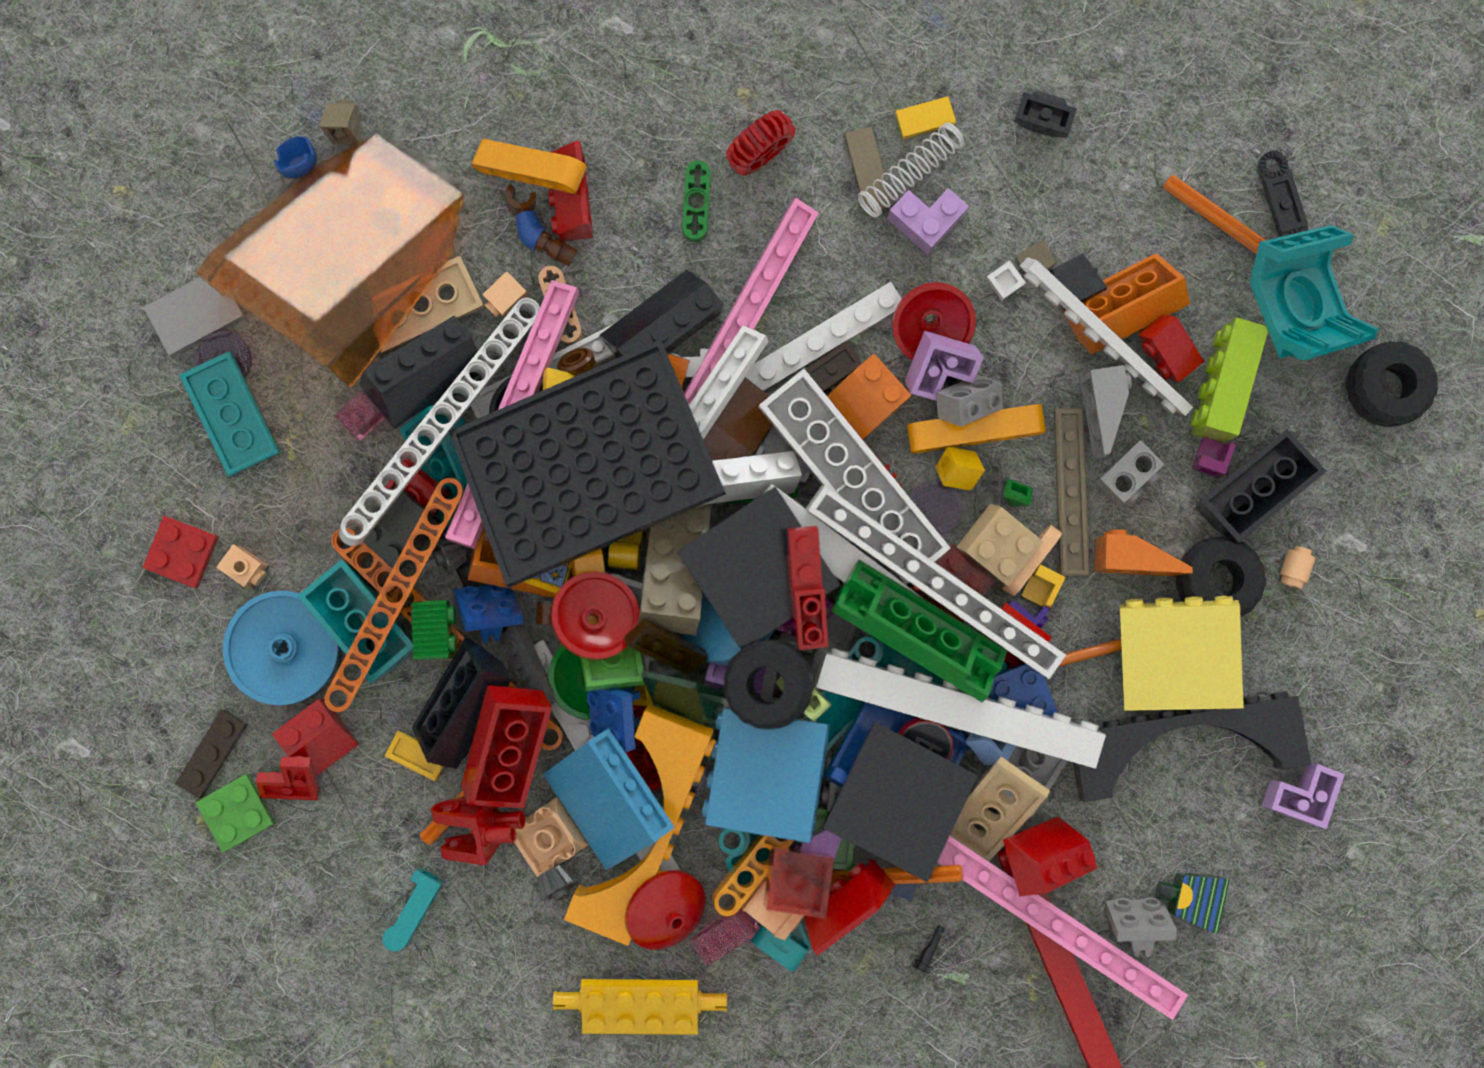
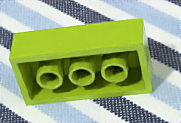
[1190,317,1268,443]

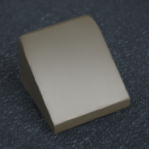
[1015,240,1056,274]

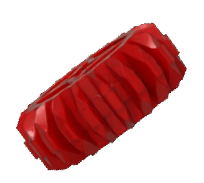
[726,110,796,176]

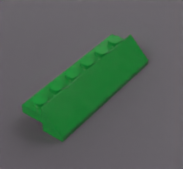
[832,560,1007,703]

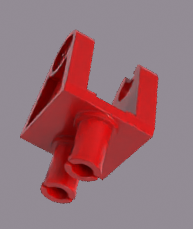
[431,797,526,865]

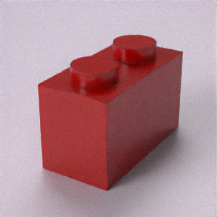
[1138,314,1205,383]

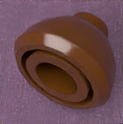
[557,348,595,376]

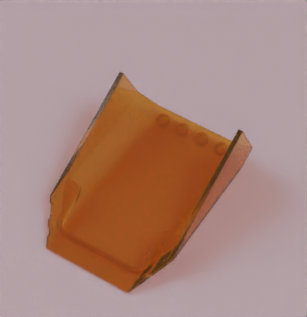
[195,134,464,388]

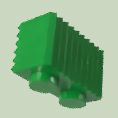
[411,600,457,660]

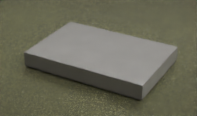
[143,268,246,357]

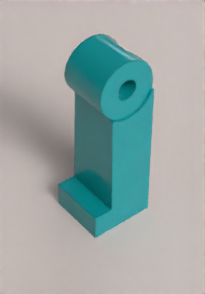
[382,867,445,952]

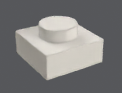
[986,261,1026,301]

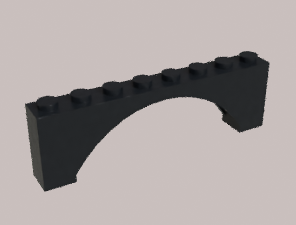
[1073,691,1311,802]

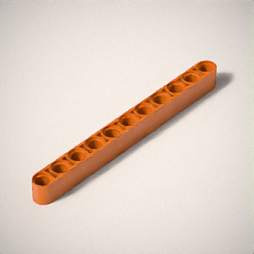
[331,528,565,750]

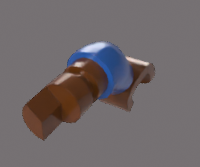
[506,184,577,266]

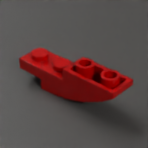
[787,526,828,650]

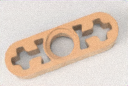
[538,266,582,345]
[1001,524,1062,597]

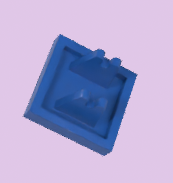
[453,585,523,643]
[989,663,1058,716]
[587,688,642,752]

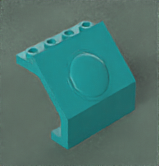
[1249,225,1379,361]

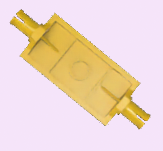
[553,979,727,1035]

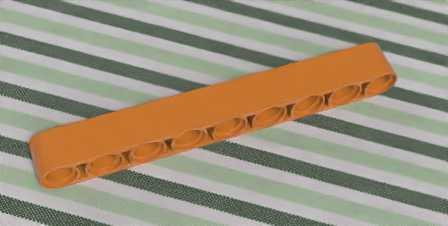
[325,478,463,712]

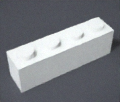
[703,451,802,505]

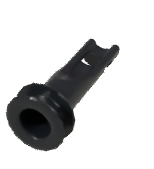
[912,925,945,974]

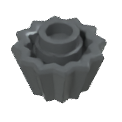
[432,536,467,574]
[538,865,578,901]

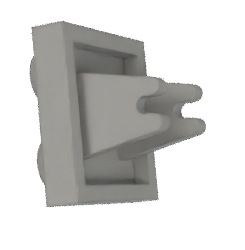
[1105,897,1177,957]

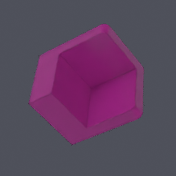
[1192,437,1236,478]

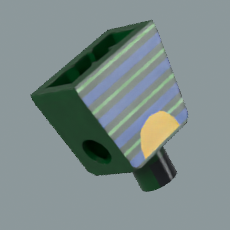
[1155,873,1230,934]

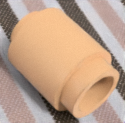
[1279,546,1316,589]

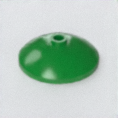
[548,645,633,720]

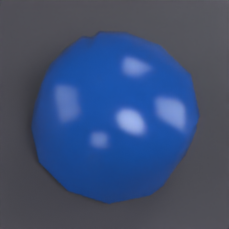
[274,136,317,179]

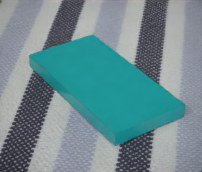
[179,351,281,477]

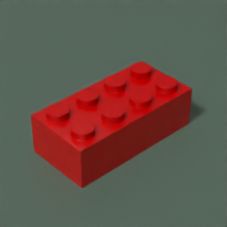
[461,685,552,808]

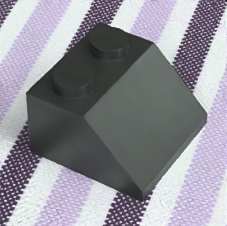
[354,486,441,569]

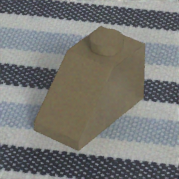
[320,100,361,145]

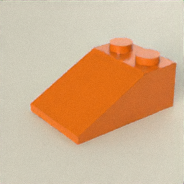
[827,354,912,440]
[1094,529,1193,577]

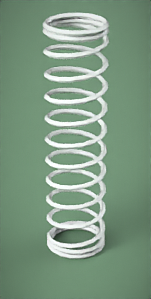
[858,122,964,217]

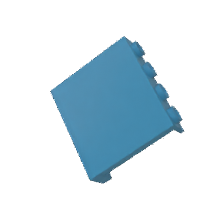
[702,708,830,843]
[543,728,675,870]

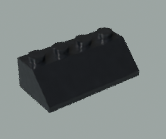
[599,270,724,358]
[359,315,480,429]
[1195,429,1326,544]
[412,638,512,769]

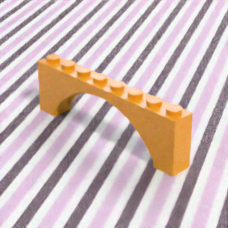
[564,704,716,946]

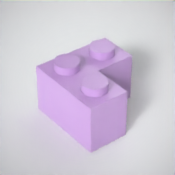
[887,188,969,255]
[904,331,984,401]
[1261,763,1345,829]

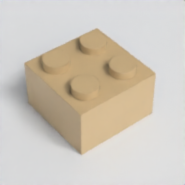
[956,504,1043,586]

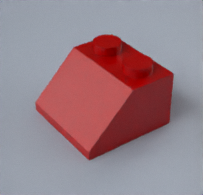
[272,699,359,776]

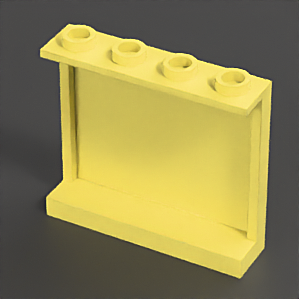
[1120,596,1243,711]

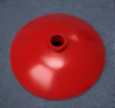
[892,282,976,360]
[551,572,640,660]
[625,870,706,950]

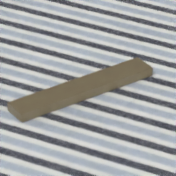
[1054,408,1090,577]

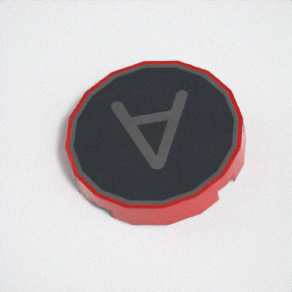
[898,717,953,760]

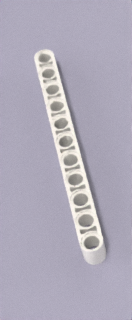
[339,298,540,546]

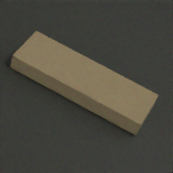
[844,126,893,214]

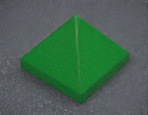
[1003,478,1033,507]

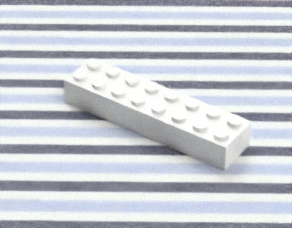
[758,369,951,585]

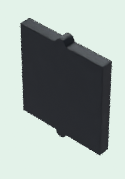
[1049,253,1107,311]

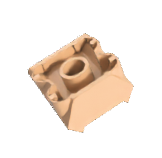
[514,797,589,877]
[741,858,822,941]

